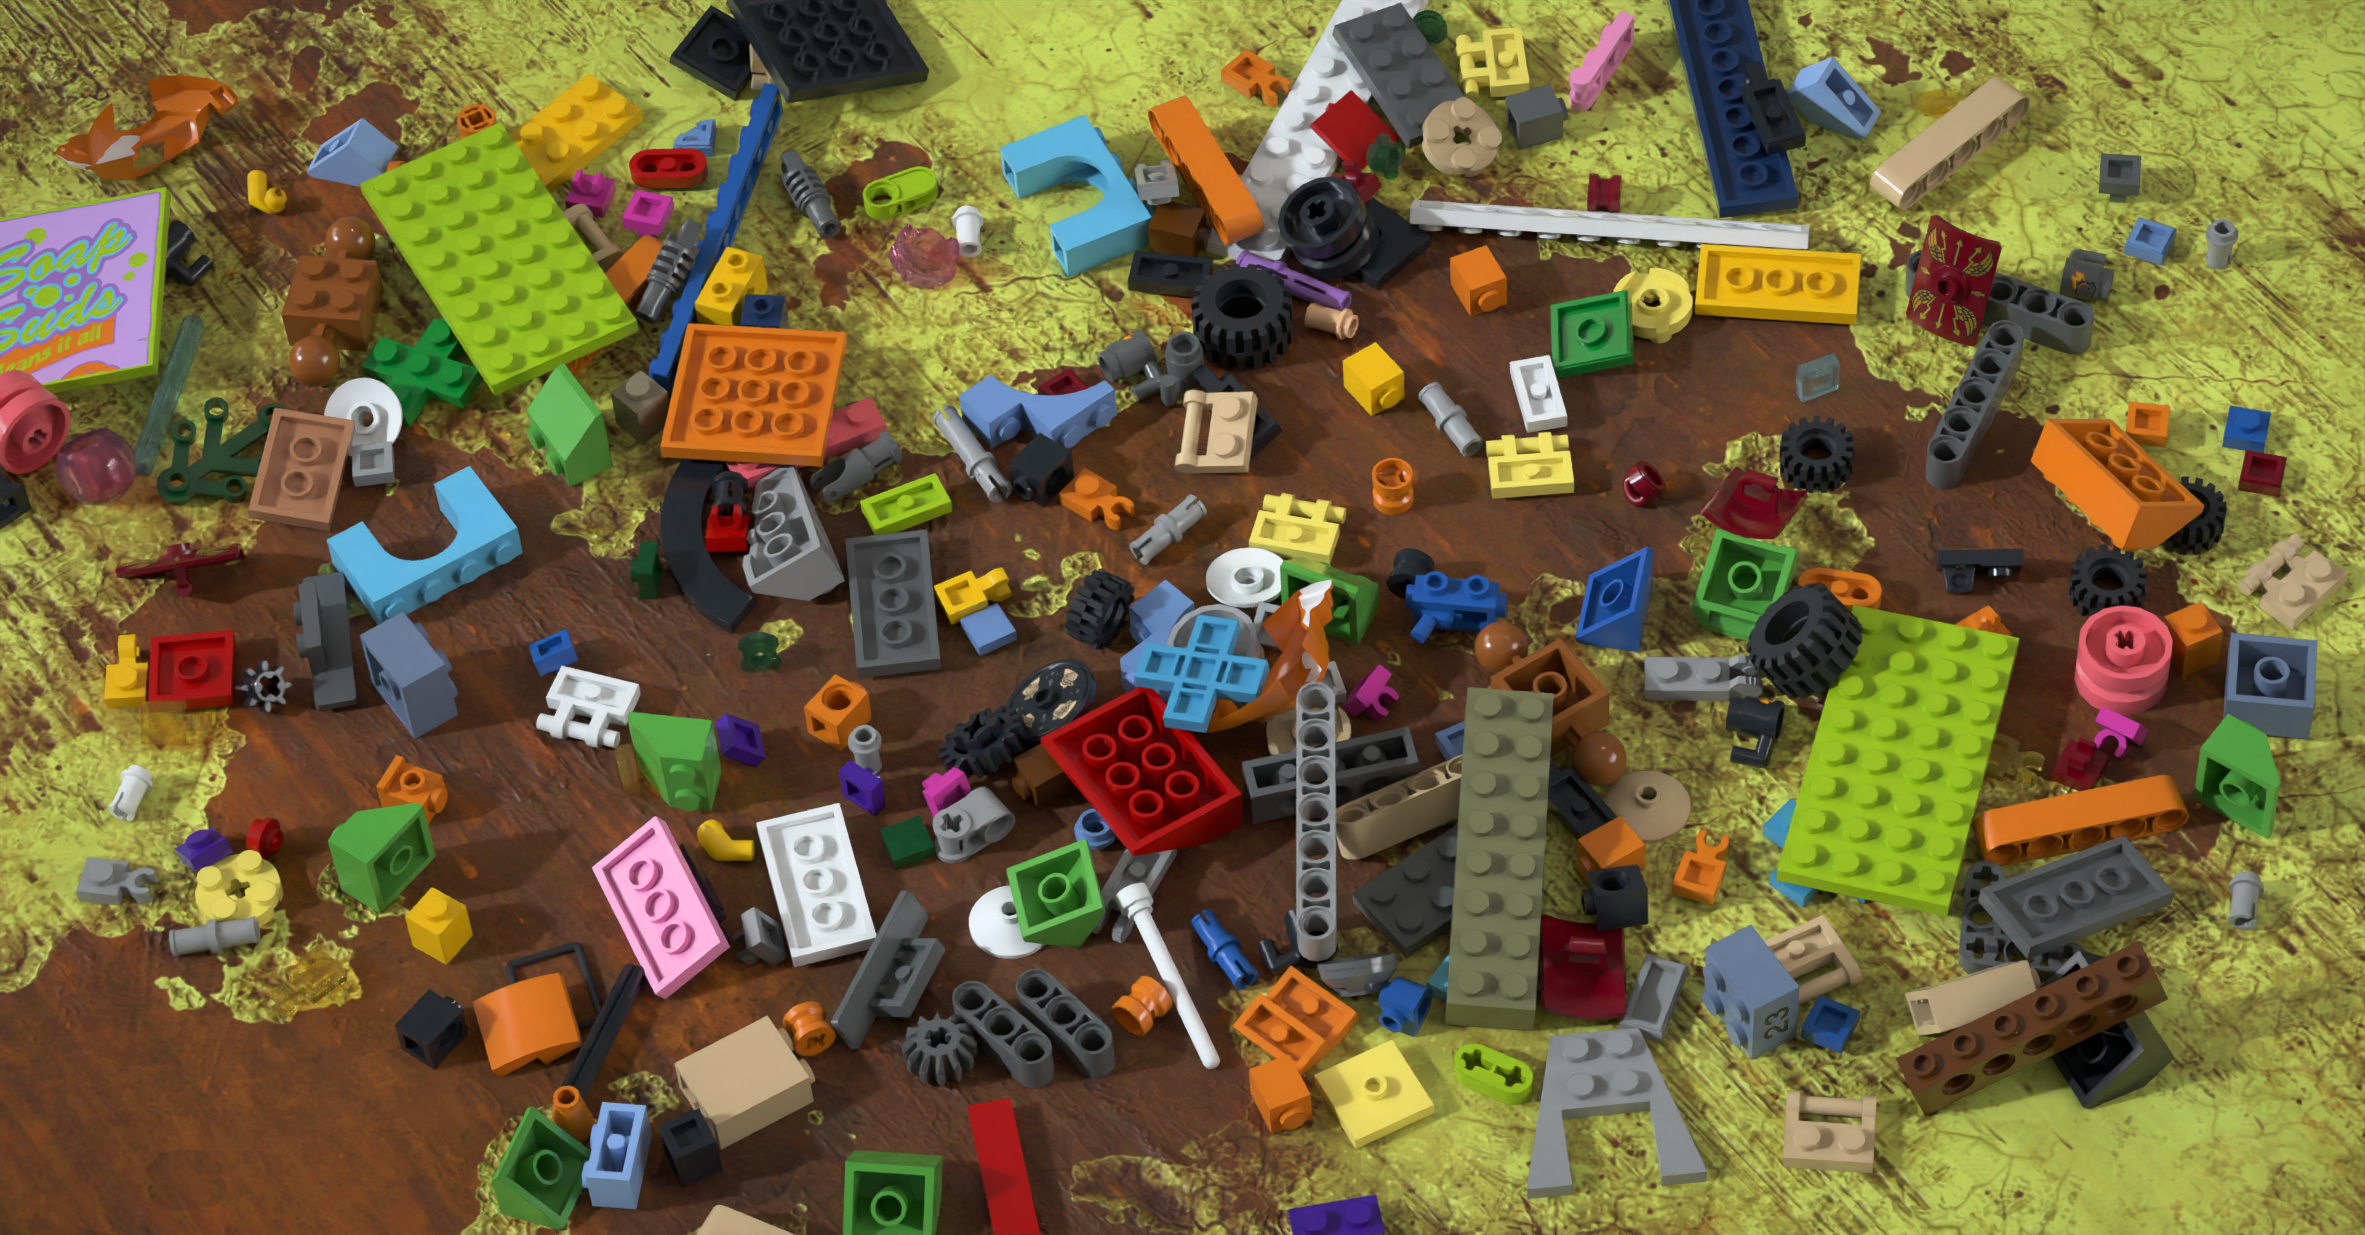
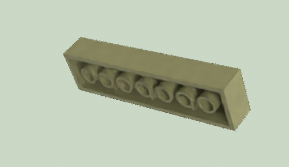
[1445,687,1554,1031]

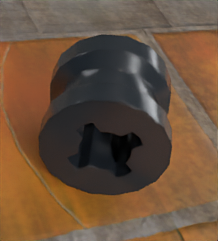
[1387,548,1435,599]

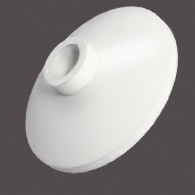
[324,378,403,456]
[1206,548,1283,608]
[969,885,1046,959]

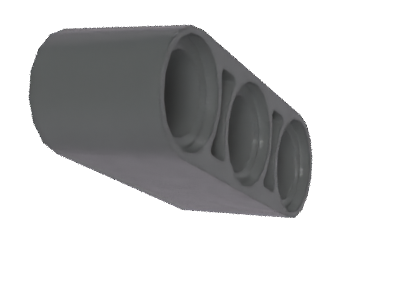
[1016,968,1115,1079]
[952,981,1055,1089]

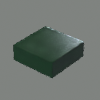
[880,815,936,870]

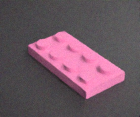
[592,816,730,999]

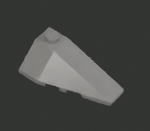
[742,465,845,601]

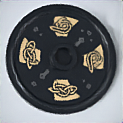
[1005,659,1096,748]

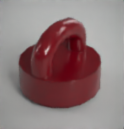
[1623,461,1666,507]

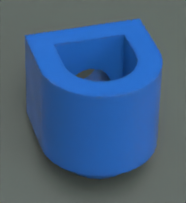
[1378,976,1433,1037]

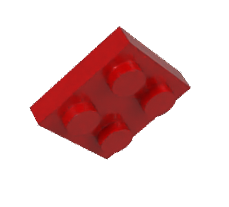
[148,630,236,713]

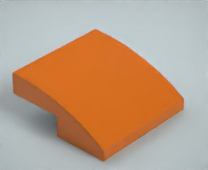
[1232,966,1360,1076]
[472,973,583,1078]

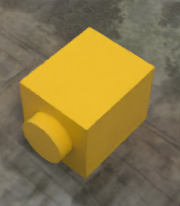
[1343,342,1405,416]
[405,887,473,965]

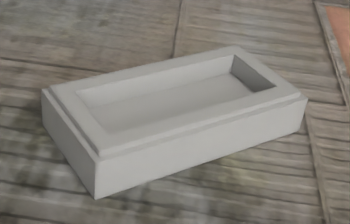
[1620,954,1688,1043]

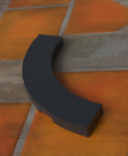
[660,459,755,634]

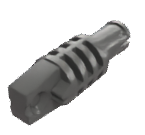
[780,150,840,239]
[634,219,703,324]

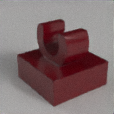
[1330,161,1382,205]
[2051,737,2109,791]

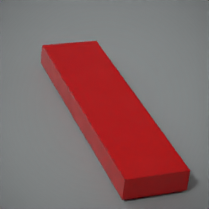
[967,1098,1040,1235]

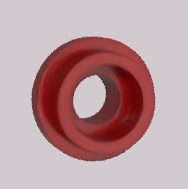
[246,817,283,860]

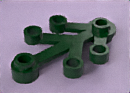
[157,397,286,506]

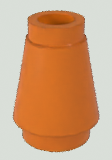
[552,1086,595,1144]

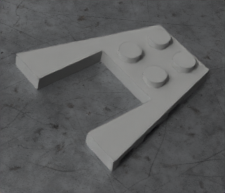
[1527,1027,1707,1199]

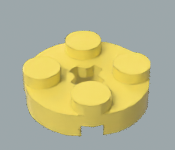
[1614,268,1693,343]
[195,850,283,928]

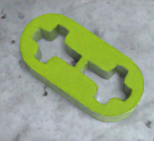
[1454,1043,1533,1105]

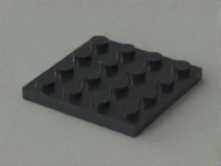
[726,0,929,103]

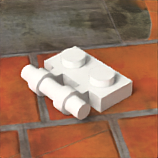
[536,666,641,748]

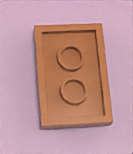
[248,408,355,531]

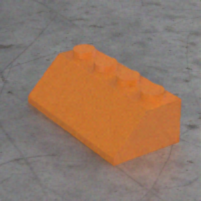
[2031,419,2204,551]

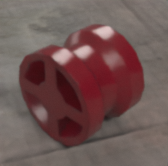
[1587,173,1622,213]

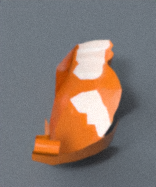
[55,75,238,180]
[1207,579,1334,733]

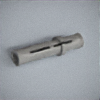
[933,405,1012,503]

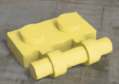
[1453,27,1530,101]
[1486,432,1574,499]
[1249,493,1346,565]

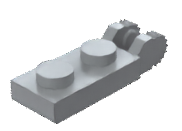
[1134,159,1179,205]
[1644,655,1763,701]
[1092,849,1177,943]

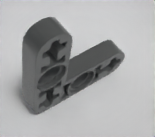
[1958,861,2086,983]

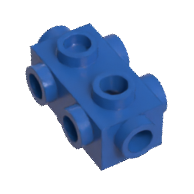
[1405,571,1508,643]

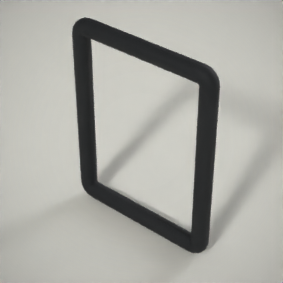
[506,942,602,1031]

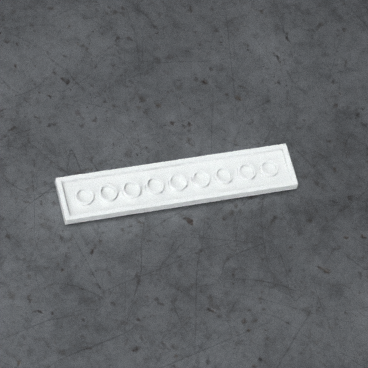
[1206,0,1428,262]

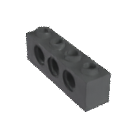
[1242,727,1419,824]

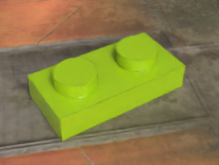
[860,473,952,535]

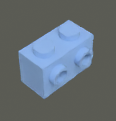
[582,1102,652,1209]

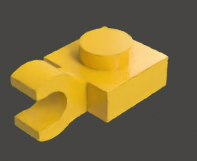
[933,568,1012,625]
[104,634,150,708]

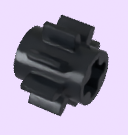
[235,660,292,712]

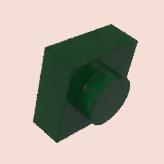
[630,541,662,600]

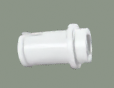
[952,206,984,258]
[108,765,153,822]

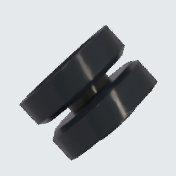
[1278,176,1379,280]

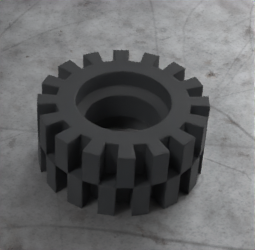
[1779,416,1854,493]
[2160,476,2227,555]
[2069,544,2147,618]
[1065,568,1134,650]

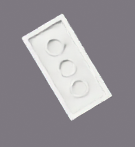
[756,803,876,967]

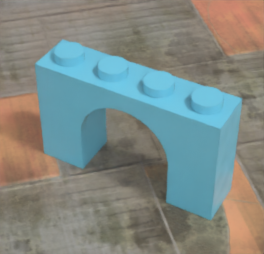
[1000,115,1154,277]
[327,466,523,625]

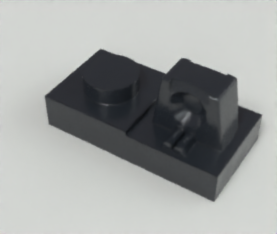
[1936,549,2023,594]

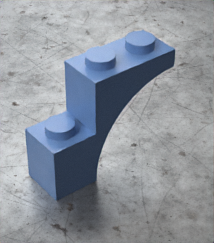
[959,375,1117,449]
[1120,579,1195,704]

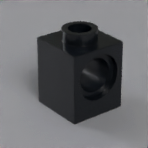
[1009,433,1074,508]
[1581,864,1648,932]
[395,989,468,1070]
[658,1108,722,1188]

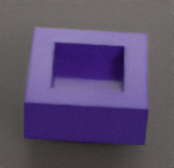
[716,713,765,767]
[839,760,886,816]
[175,827,233,874]

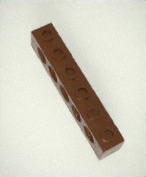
[1896,941,2168,1116]

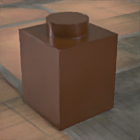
[1148,202,1211,257]
[1012,744,1079,812]

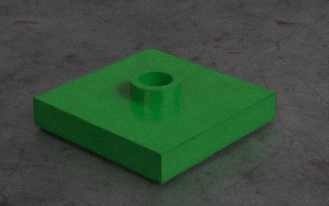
[1550,290,1634,379]

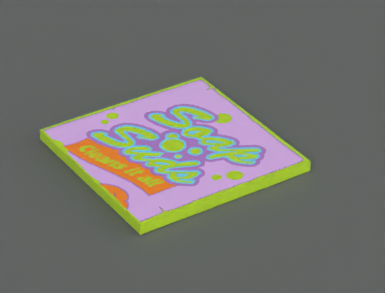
[0,187,171,393]

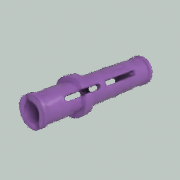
[1236,250,1352,311]

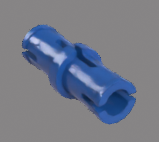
[1190,909,1259,990]

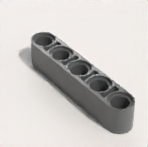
[1905,250,2094,355]
[1925,320,2024,489]

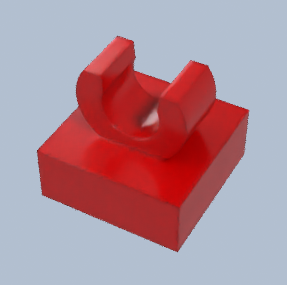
[705,505,751,552]

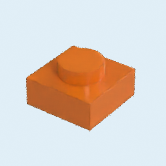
[2125,401,2170,447]

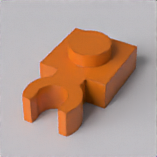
[1221,49,1291,108]
[1059,468,1135,531]
[1672,829,1729,905]

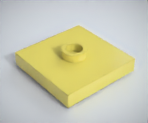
[1314,1040,1434,1149]

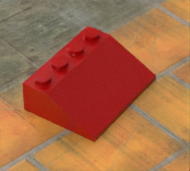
[1040,687,1242,857]

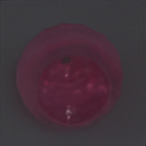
[55,428,137,506]

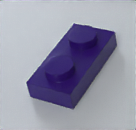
[1288,1195,1385,1235]

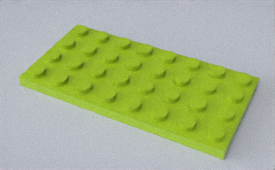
[360,122,639,396]
[1776,605,2020,917]

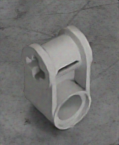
[933,787,1015,864]

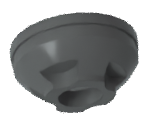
[1317,952,1397,997]

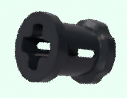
[710,471,748,516]

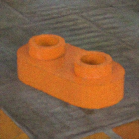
[1798,567,1882,612]

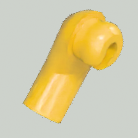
[247,170,287,215]
[697,819,755,861]

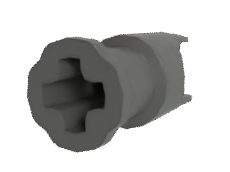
[809,431,903,502]

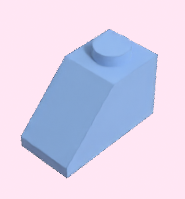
[1787,57,1881,140]
[306,118,398,187]

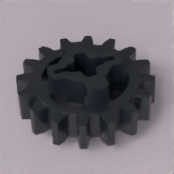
[939,706,1029,780]

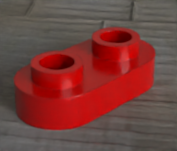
[629,148,708,188]

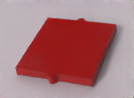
[1310,90,1399,171]

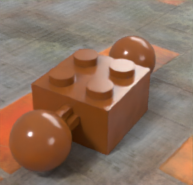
[282,216,384,386]
[1475,621,1627,786]

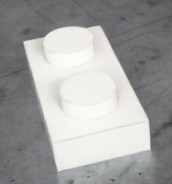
[1510,355,1567,433]

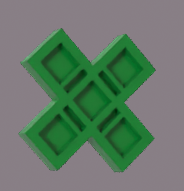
[361,318,483,428]

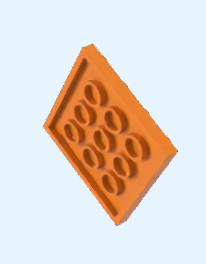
[660,323,847,467]

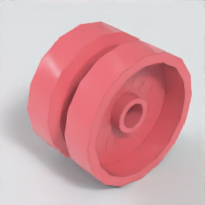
[0,370,71,475]
[2074,605,2173,716]

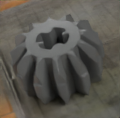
[902,1011,978,1089]

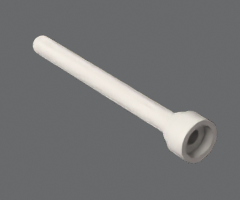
[1115,883,1220,1069]

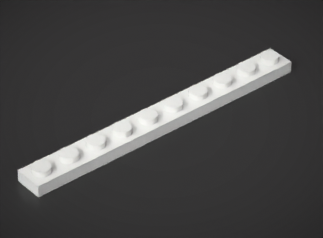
[1410,200,1810,250]

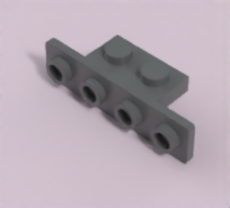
[293,572,358,711]
[831,890,946,1049]

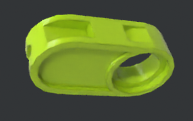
[863,166,938,220]

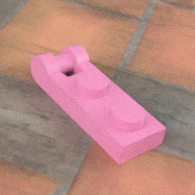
[1569,11,1634,111]

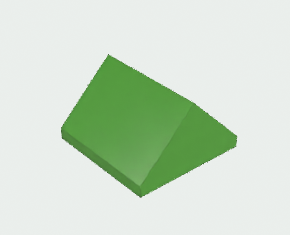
[1006,838,1106,948]
[492,1106,591,1230]

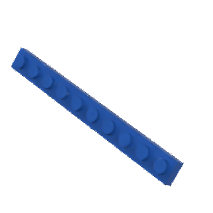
[649,83,783,401]

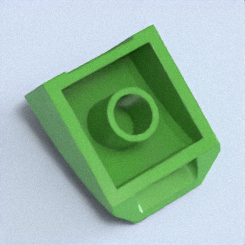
[1692,528,1800,642]

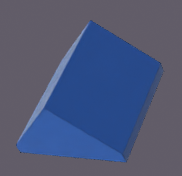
[1575,546,1654,652]

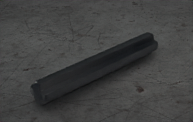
[561,963,646,1100]

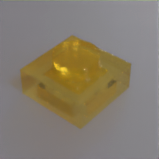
[1910,88,1958,116]

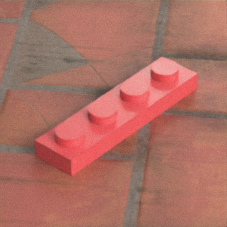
[723,397,887,489]

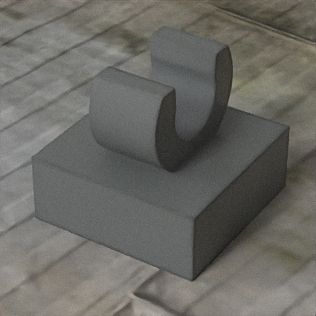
[2099,153,2141,203]
[733,907,787,966]

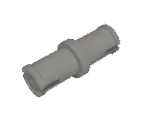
[1418,382,1484,457]
[1129,494,1207,565]
[169,916,260,957]

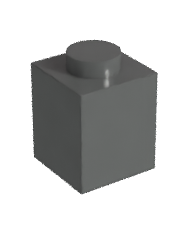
[1506,84,1568,150]

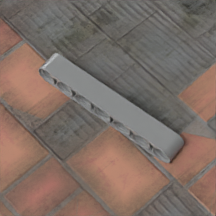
[1296,682,1337,961]

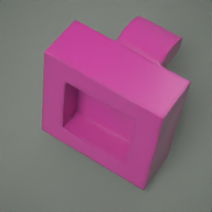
[565,169,616,218]
[622,189,674,238]
[1341,664,1399,721]
[2094,706,2148,760]
[922,767,972,829]

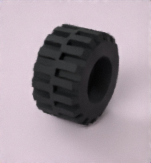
[1191,264,1293,371]
[1747,583,1863,698]

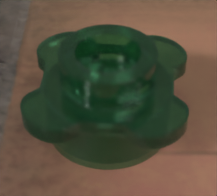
[1366,134,1406,180]
[738,632,782,673]

